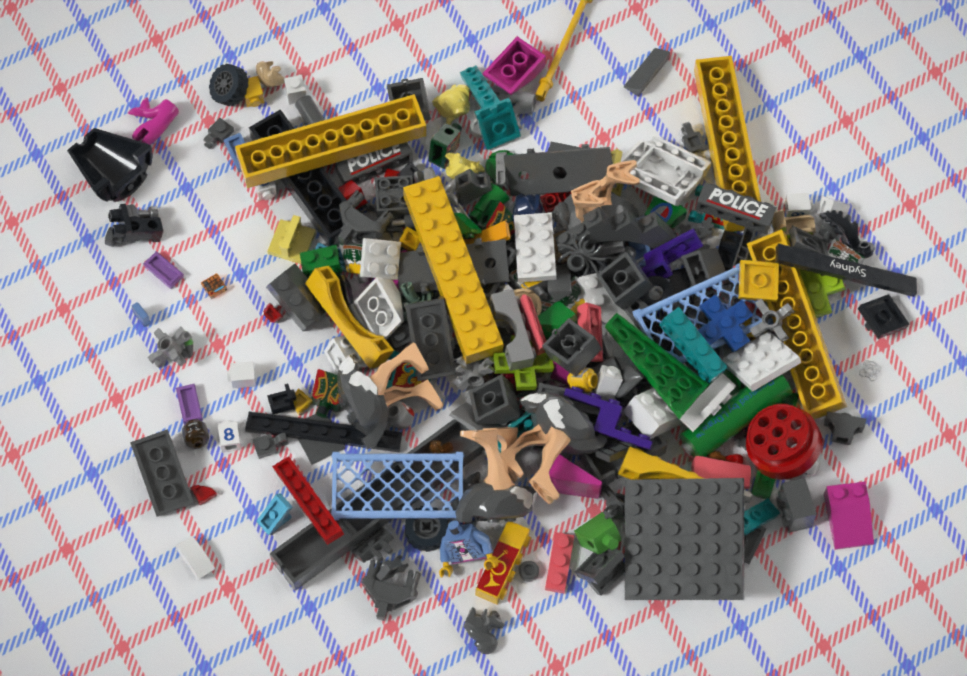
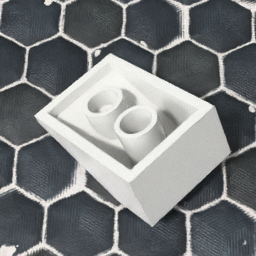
[354,277,404,340]

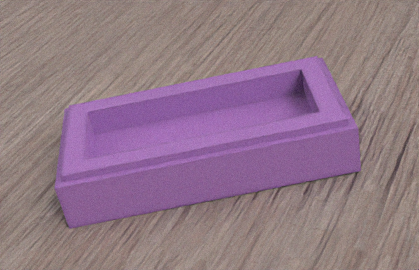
[143,251,184,289]
[176,383,203,425]

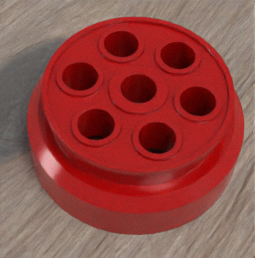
[746,404,822,480]

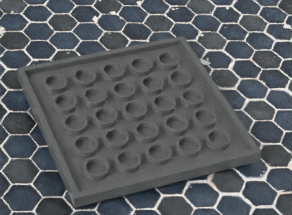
[625,478,744,600]

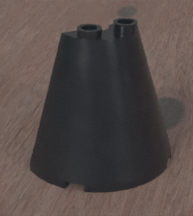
[67,128,153,202]

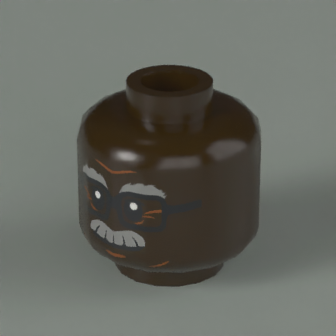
[182,419,209,449]

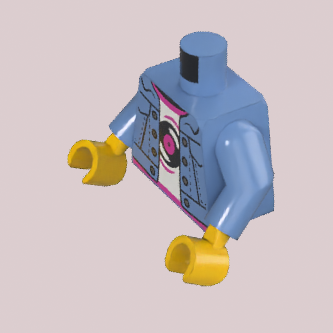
[439,521,499,578]

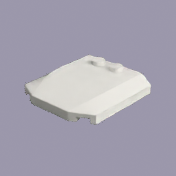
[621,136,712,206]

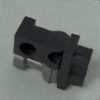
[108,203,164,242]

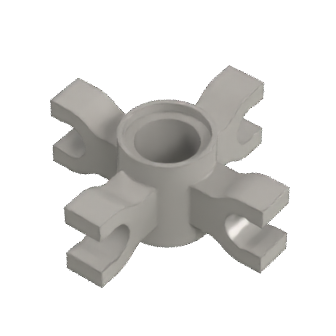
[750,299,794,342]
[147,326,192,368]
[456,356,495,391]

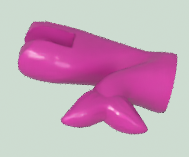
[128,97,179,145]

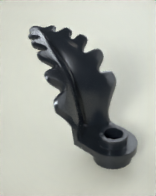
[819,210,875,258]

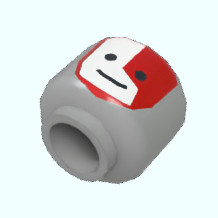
[387,401,414,429]

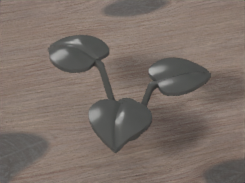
[585,353,643,426]

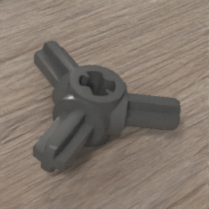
[601,485,625,520]

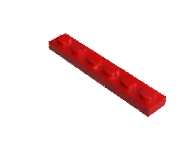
[272,456,344,545]

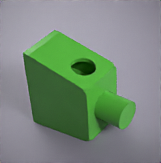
[574,512,622,554]

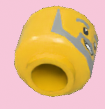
[567,367,598,393]

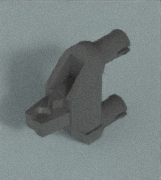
[338,190,394,245]
[361,560,421,621]

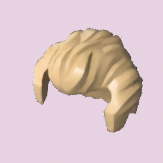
[256,61,285,87]

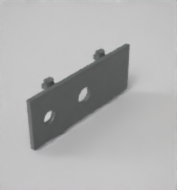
[504,144,617,196]
[398,238,510,295]

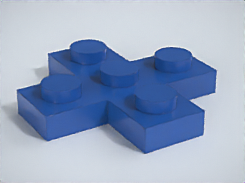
[698,294,753,353]

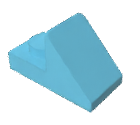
[256,493,293,535]

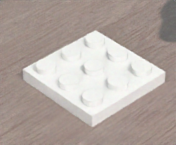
[722,331,801,391]

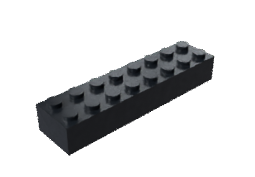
[249,109,347,246]

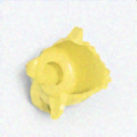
[432,85,470,125]
[445,153,485,179]

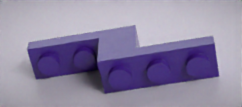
[642,228,703,278]
[564,386,653,451]

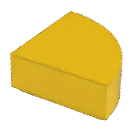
[293,388,313,416]

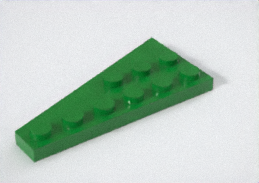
[605,313,709,420]

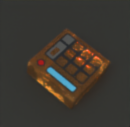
[201,273,227,299]

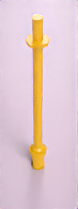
[535,0,593,102]

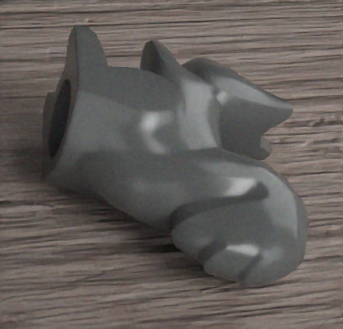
[464,607,505,654]

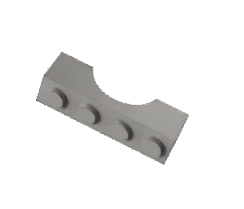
[489,290,536,371]

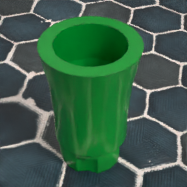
[469,183,510,225]

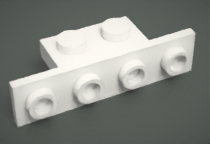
[680,374,736,432]

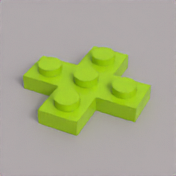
[799,269,846,318]
[493,335,554,390]

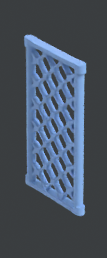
[632,263,774,364]
[331,452,464,520]

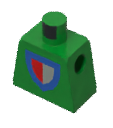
[644,196,687,229]

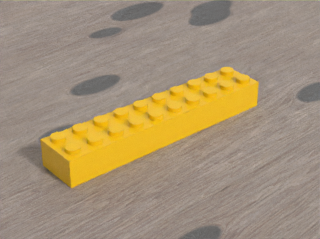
[694,56,761,232]
[235,94,427,188]
[403,176,504,364]
[747,229,847,420]

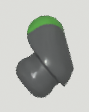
[181,339,193,359]

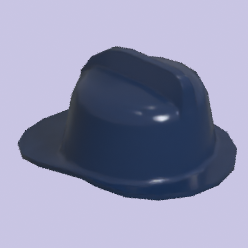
[512,194,543,222]

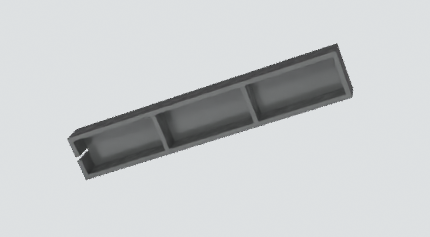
[270,419,483,591]

